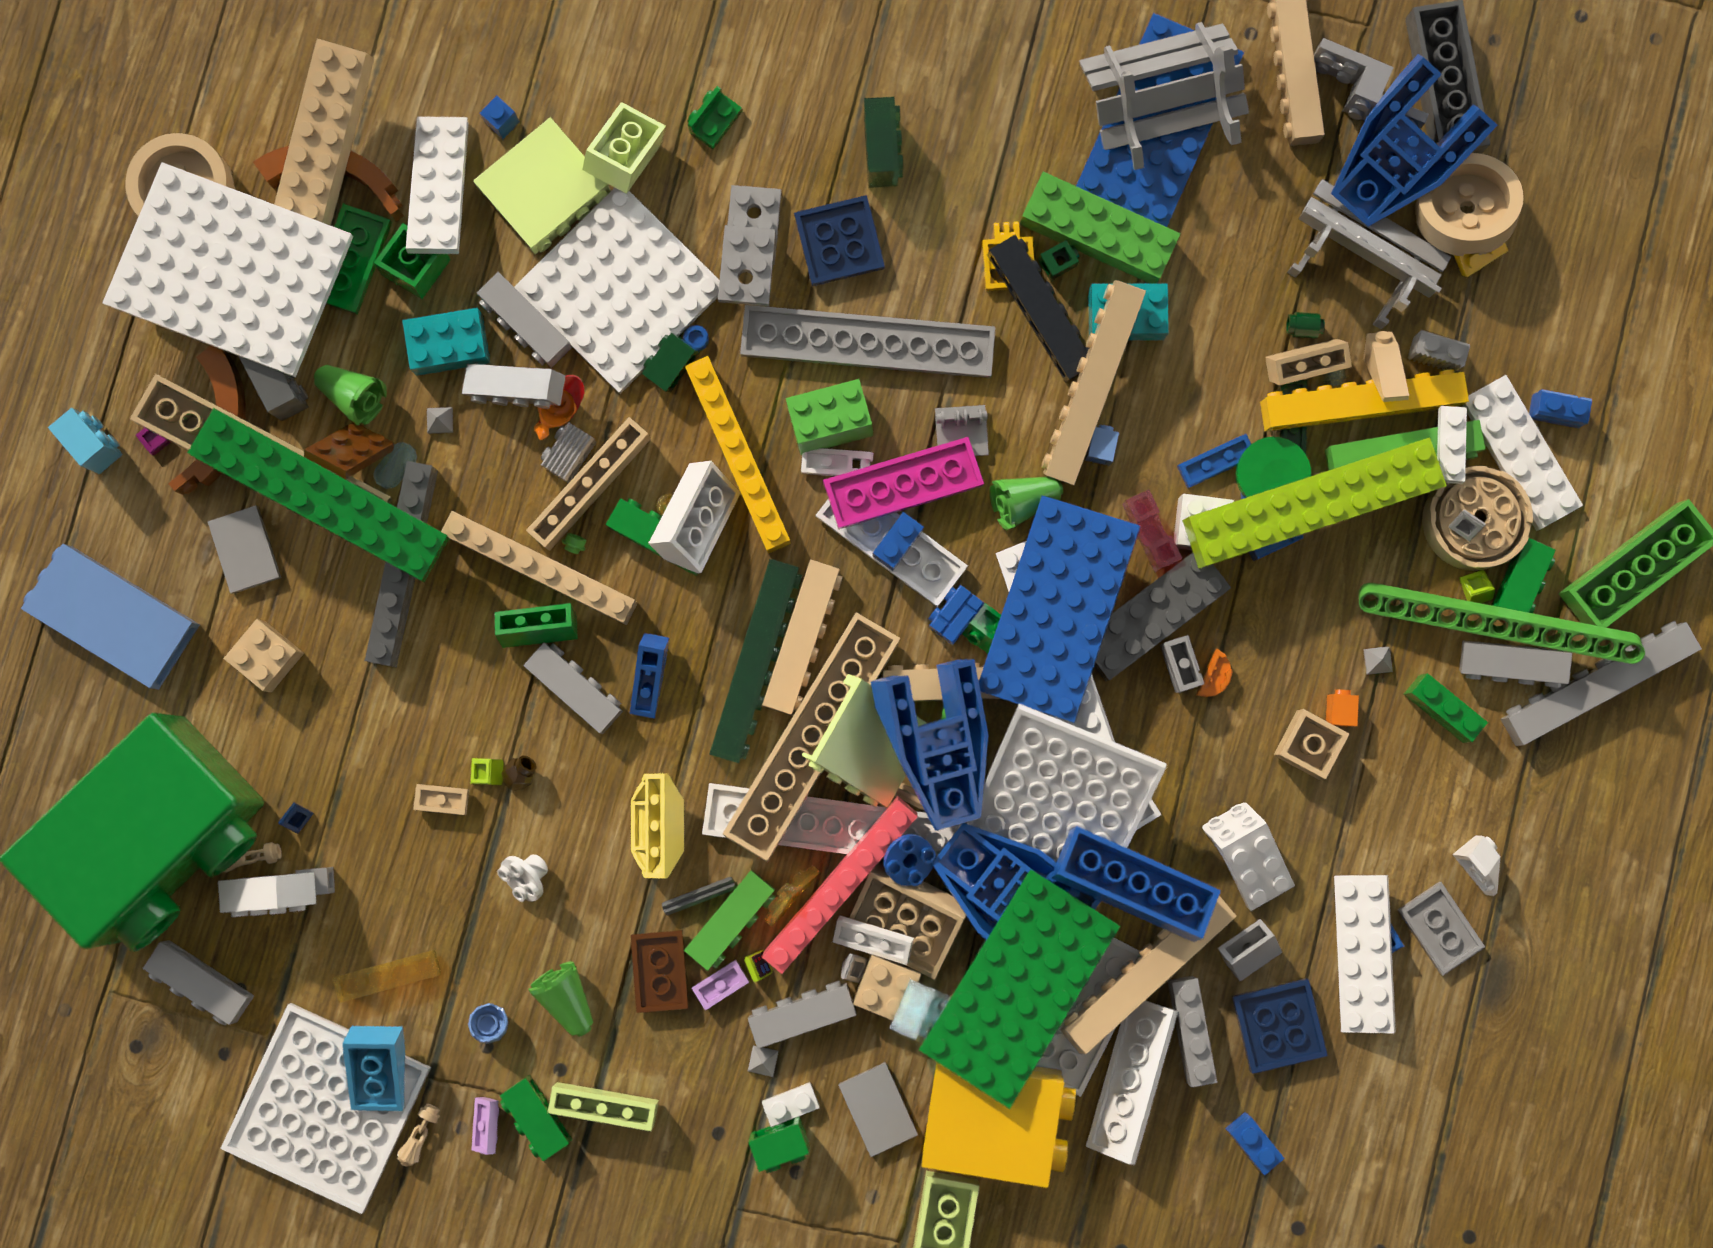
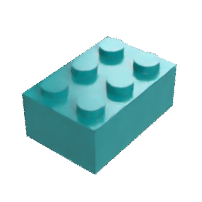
[1088,284,1168,340]
[402,308,491,376]

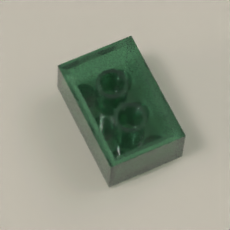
[864,97,904,188]

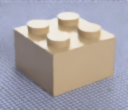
[223,619,304,692]
[1274,709,1349,780]
[853,954,921,1024]

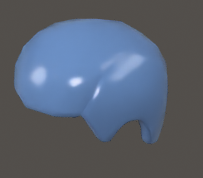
[468,1003,509,1044]

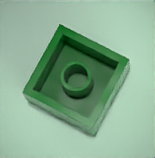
[374,223,451,299]
[748,1116,810,1173]

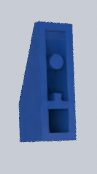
[630,633,669,718]

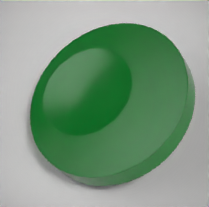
[1236,437,1311,498]

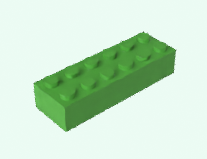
[1020,172,1181,284]
[1558,499,1713,627]

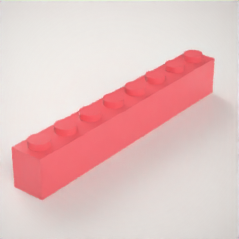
[762,796,918,974]

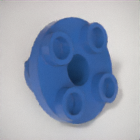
[884,834,936,886]

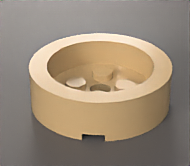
[125,133,235,217]
[1415,153,1523,256]
[1422,466,1533,571]

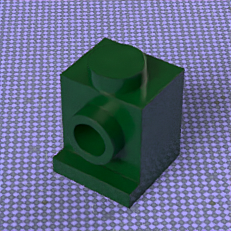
[1038,240,1080,282]

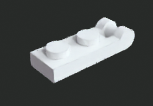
[801,448,873,476]

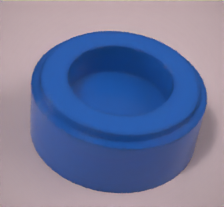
[683,325,709,352]

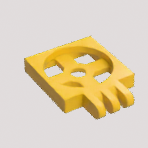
[982,222,1034,291]

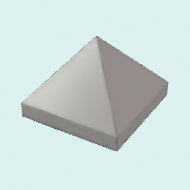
[427,407,453,434]
[1449,509,1485,542]
[1363,647,1393,674]
[841,954,868,983]
[748,1045,778,1077]

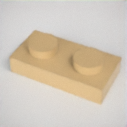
[413,784,469,815]

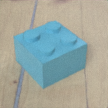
[48,408,123,474]

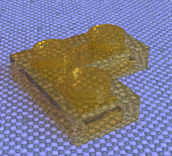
[764,865,820,926]

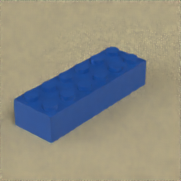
[1051,826,1221,942]

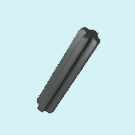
[662,877,736,915]

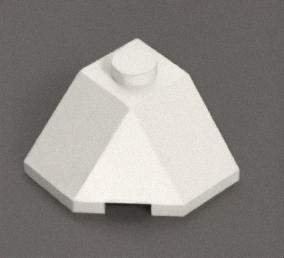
[1452,836,1500,896]

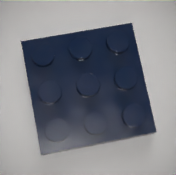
[794,195,885,287]
[1232,978,1328,1074]

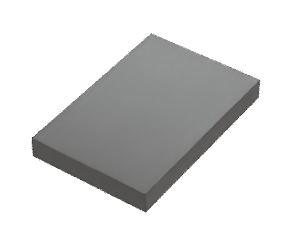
[208,506,281,594]
[1397,882,1485,976]
[838,1062,918,1157]

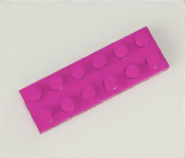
[823,437,984,530]

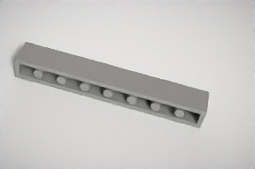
[1501,621,1702,746]

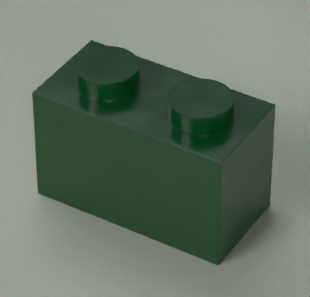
[642,332,700,393]

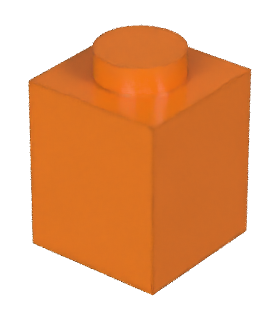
[1326,690,1359,727]

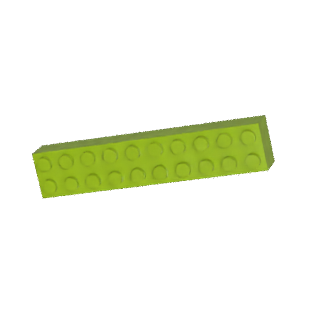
[1182,437,1447,569]

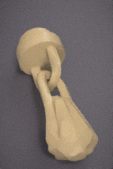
[224,842,282,873]
[398,1104,440,1167]

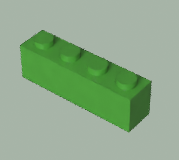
[684,870,775,971]

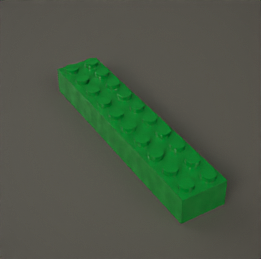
[187,408,450,583]

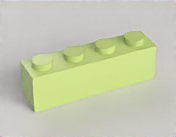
[548,1082,659,1131]

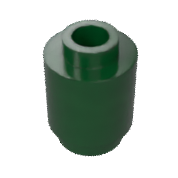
[1286,312,1325,339]

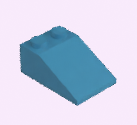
[342,1026,405,1111]

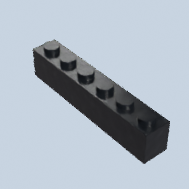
[987,235,1089,383]

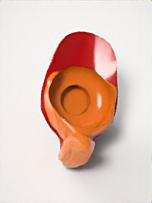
[534,375,585,440]

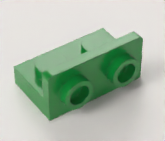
[687,86,743,149]
[962,603,1001,654]

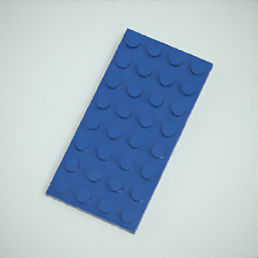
[1076,13,1244,227]
[979,495,1141,723]

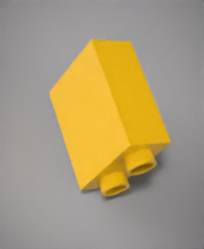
[922,1062,1076,1188]

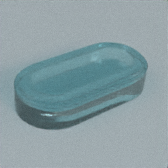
[374,442,417,489]

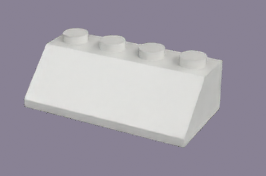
[648,461,741,573]

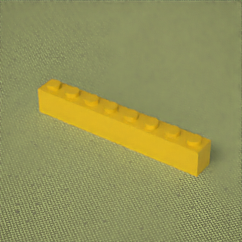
[685,356,791,554]
[1260,369,1469,432]

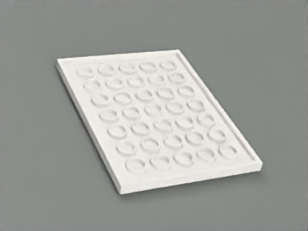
[102,162,353,377]

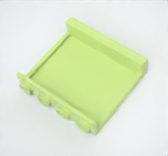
[473,117,611,254]
[802,674,927,808]

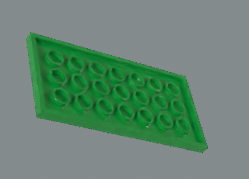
[919,869,1120,1109]

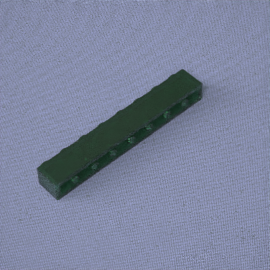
[709,559,803,764]

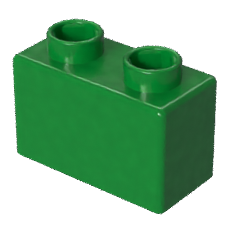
[0,713,264,952]

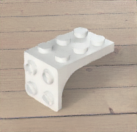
[1202,803,1295,911]

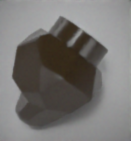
[501,755,537,791]

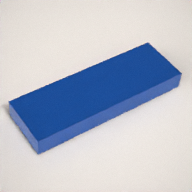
[1177,434,1251,489]

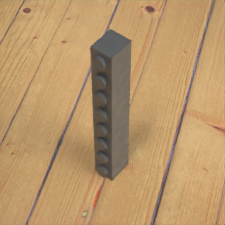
[365,461,438,668]

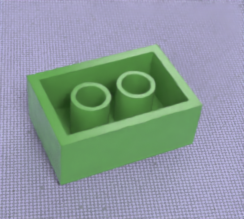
[786,379,873,455]

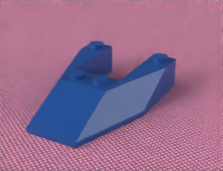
[1331,54,1498,227]
[870,659,988,831]
[932,823,1101,940]

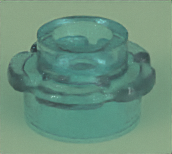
[1323,369,1348,386]

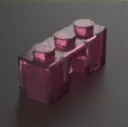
[1122,490,1182,572]

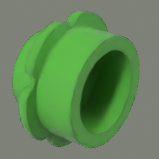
[562,533,586,554]

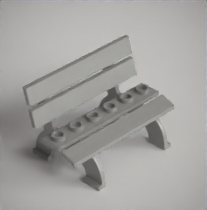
[1079,22,1249,170]
[1287,179,1451,329]

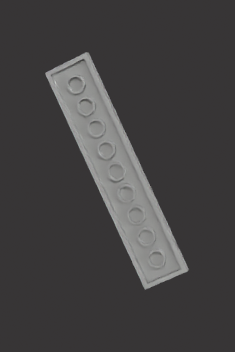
[740,305,995,378]

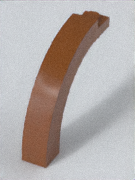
[253,146,404,222]
[168,345,246,495]

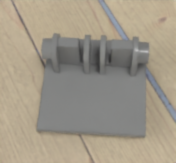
[935,405,989,456]

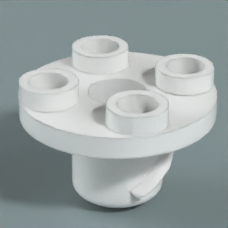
[497,854,548,902]

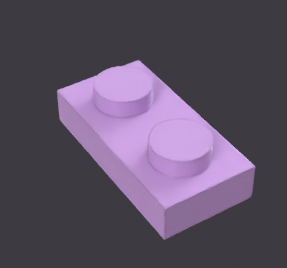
[692,960,750,1010]
[472,1097,499,1155]

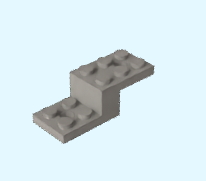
[1313,38,1429,129]
[718,185,781,306]

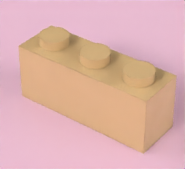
[1265,339,1352,385]

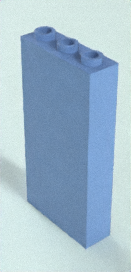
[21,544,200,689]

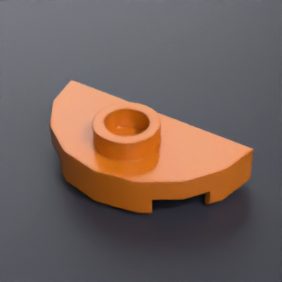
[1196,648,1232,698]

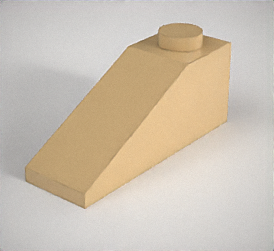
[1363,331,1409,402]

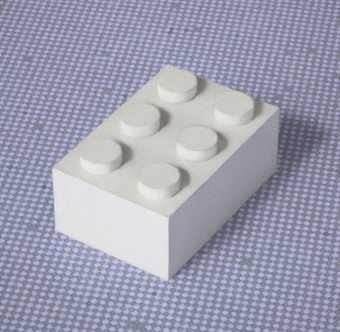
[218,872,316,917]

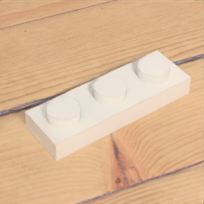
[1437,406,1467,484]
[833,916,914,965]

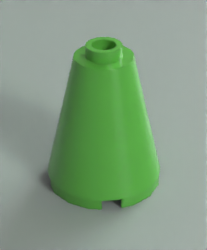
[314,365,387,426]
[989,477,1063,530]
[528,961,593,1037]

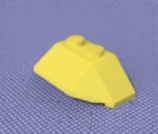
[631,774,684,878]

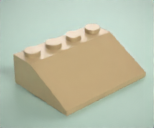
[849,860,966,980]

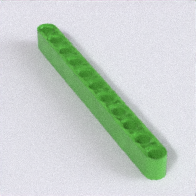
[1358,583,1645,664]

